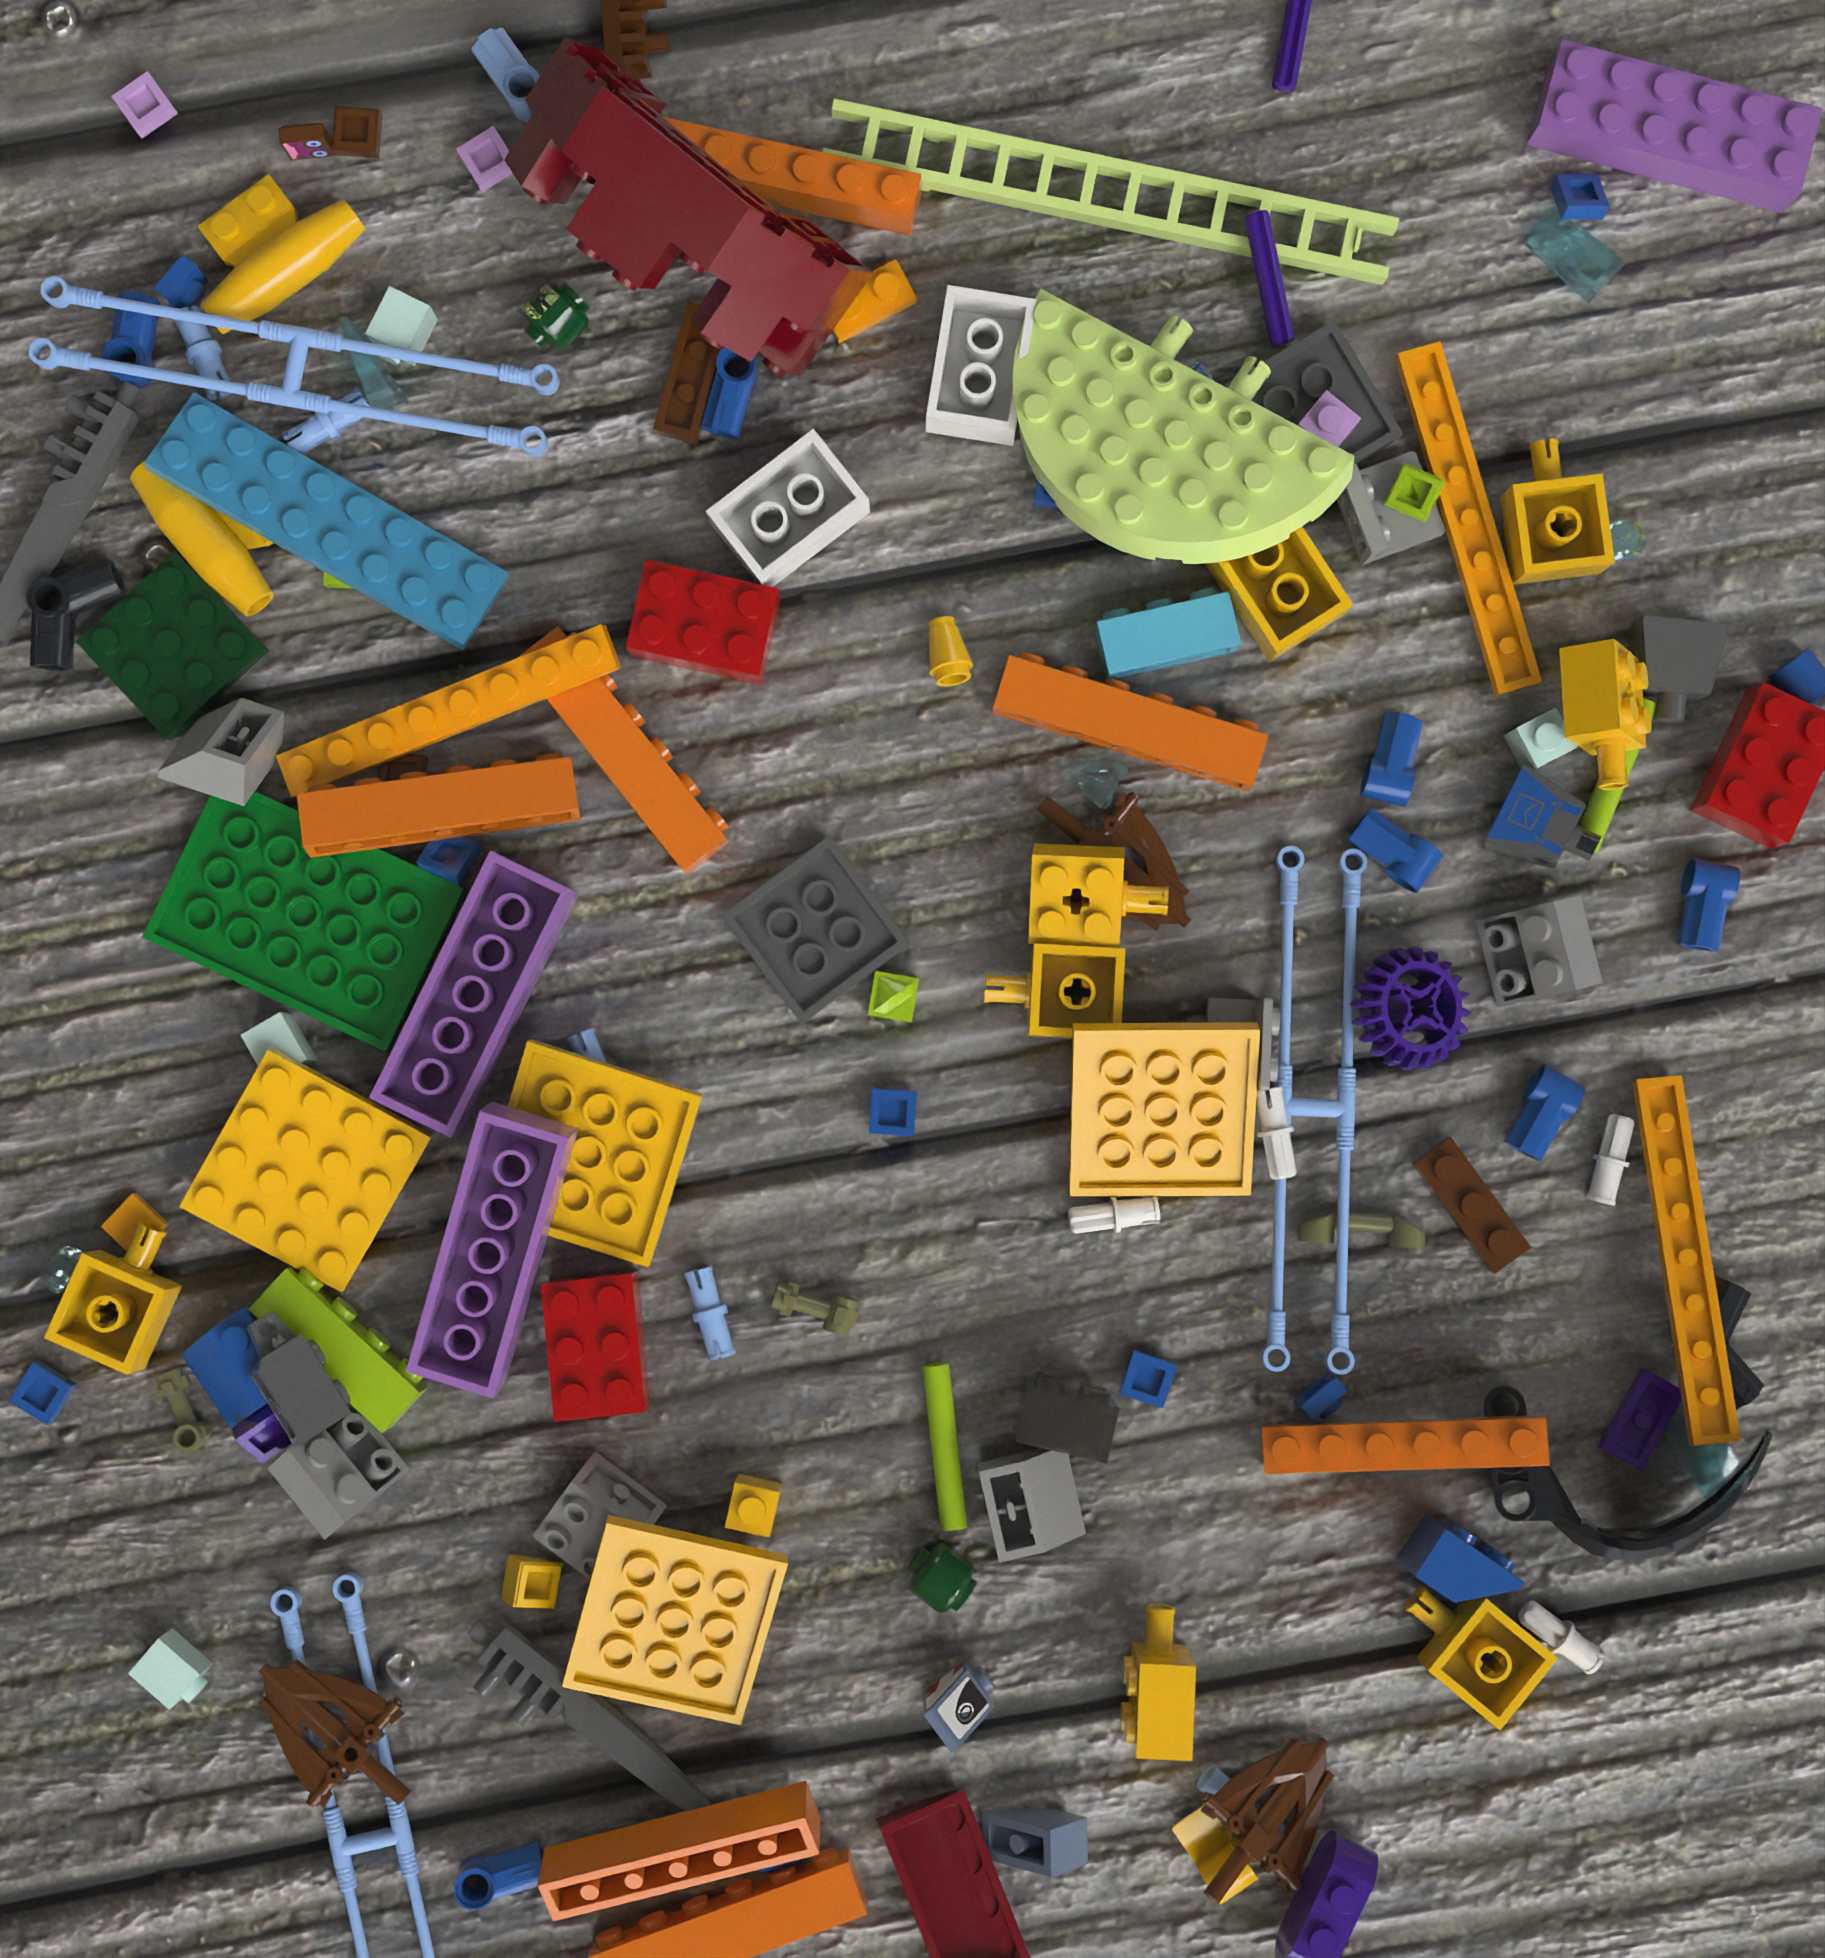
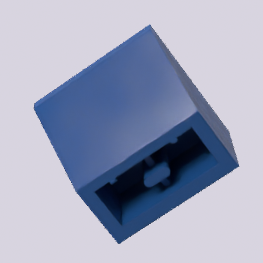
[1397,1513,1524,1603]

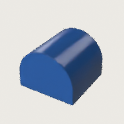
[1768,648,1825,704]

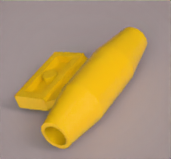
[197,174,366,334]
[130,461,274,617]

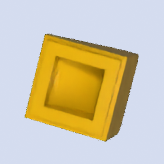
[501,1554,563,1609]

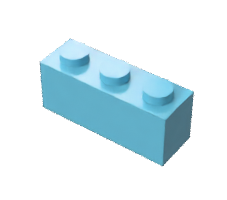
[1094,588,1241,680]

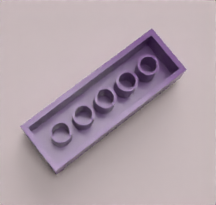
[1526,39,1823,213]
[369,851,580,1138]
[406,1101,579,1399]

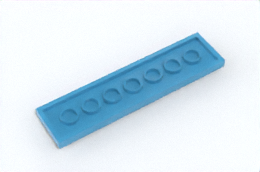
[144,392,509,651]

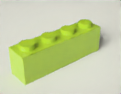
[248,1267,428,1434]

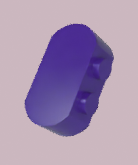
[1275,1831,1379,1958]

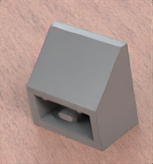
[158,698,284,806]
[1476,895,1603,1008]
[267,1403,410,1540]
[977,1443,1086,1563]

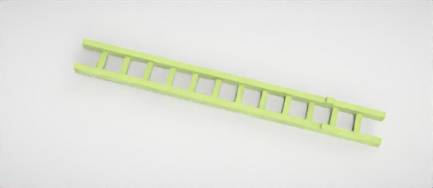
[823,98,1399,285]

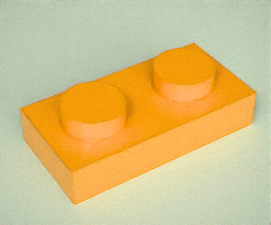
[832,259,917,344]

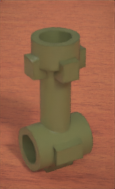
[771,1281,859,1336]
[154,1367,212,1455]

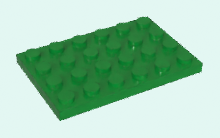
[142,791,467,1052]

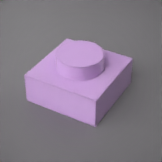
[111,71,178,138]
[456,126,513,192]
[1298,390,1361,447]

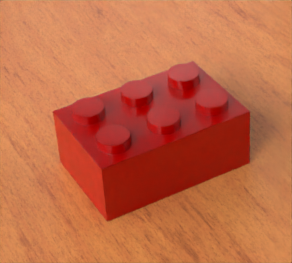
[626,559,781,685]
[1689,682,1825,849]
[540,1270,651,1422]

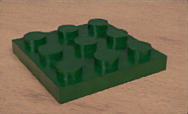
[76,551,270,741]

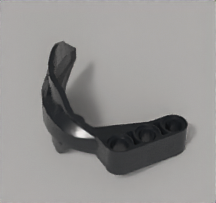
[1484,1384,1772,1560]

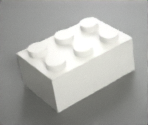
[926,285,1037,446]
[706,428,870,587]

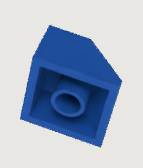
[181,1304,267,1430]

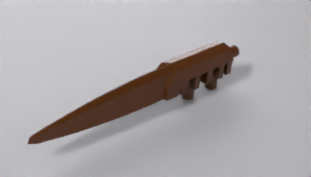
[600,0,670,82]

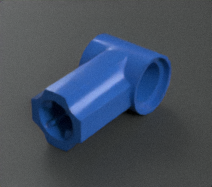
[102,291,161,389]
[701,347,759,440]
[1360,711,1423,807]
[1346,808,1443,893]
[1676,857,1740,952]
[1503,1064,1586,1161]
[453,1840,544,1910]

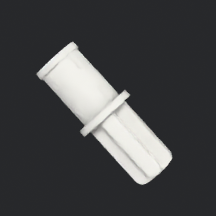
[1256,1086,1297,1180]
[1586,1114,1635,1206]
[1068,1196,1160,1234]
[1518,1601,1605,1675]

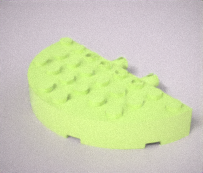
[1013,289,1355,564]

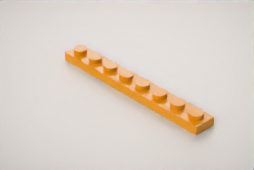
[1394,341,1542,697]
[276,624,622,798]
[1632,1075,1741,1447]

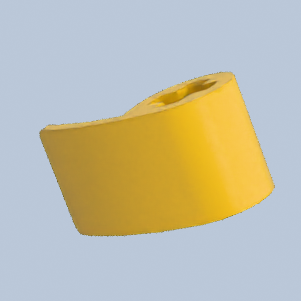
[1172,1804,1259,1905]

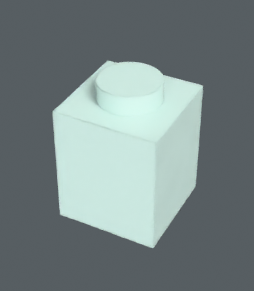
[365,286,438,366]
[1503,708,1577,770]
[241,1012,318,1066]
[128,1628,213,1710]

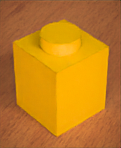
[725,1474,783,1538]

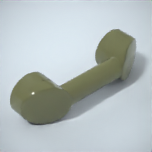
[1298,1211,1426,1249]

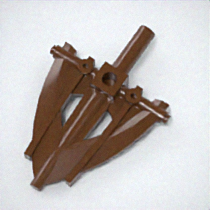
[1036,791,1191,931]
[258,1659,411,1808]
[1200,1737,1334,1904]

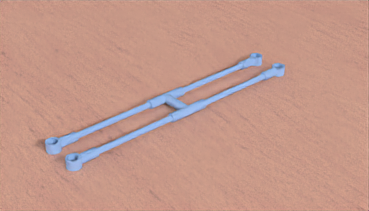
[29,276,560,457]
[1260,846,1367,1375]
[270,1572,435,1958]

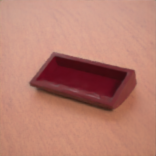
[875,1787,1030,1958]

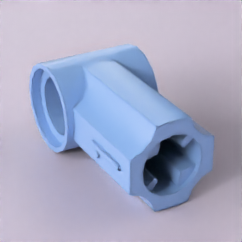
[471,27,539,122]

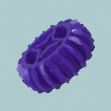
[1349,947,1472,1070]

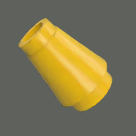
[928,616,973,687]

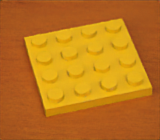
[1069,1022,1260,1196]
[508,1039,703,1268]
[179,1047,433,1293]
[562,1515,788,1725]

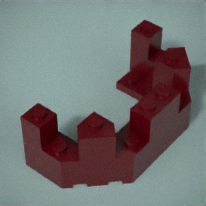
[504,37,874,377]

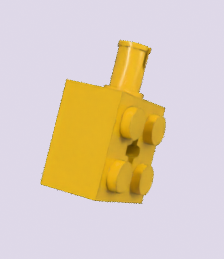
[1500,438,1615,585]
[1559,639,1652,790]
[1028,843,1169,948]
[984,943,1126,1039]
[44,1221,182,1375]
[1405,1586,1558,1730]
[1120,1604,1196,1761]

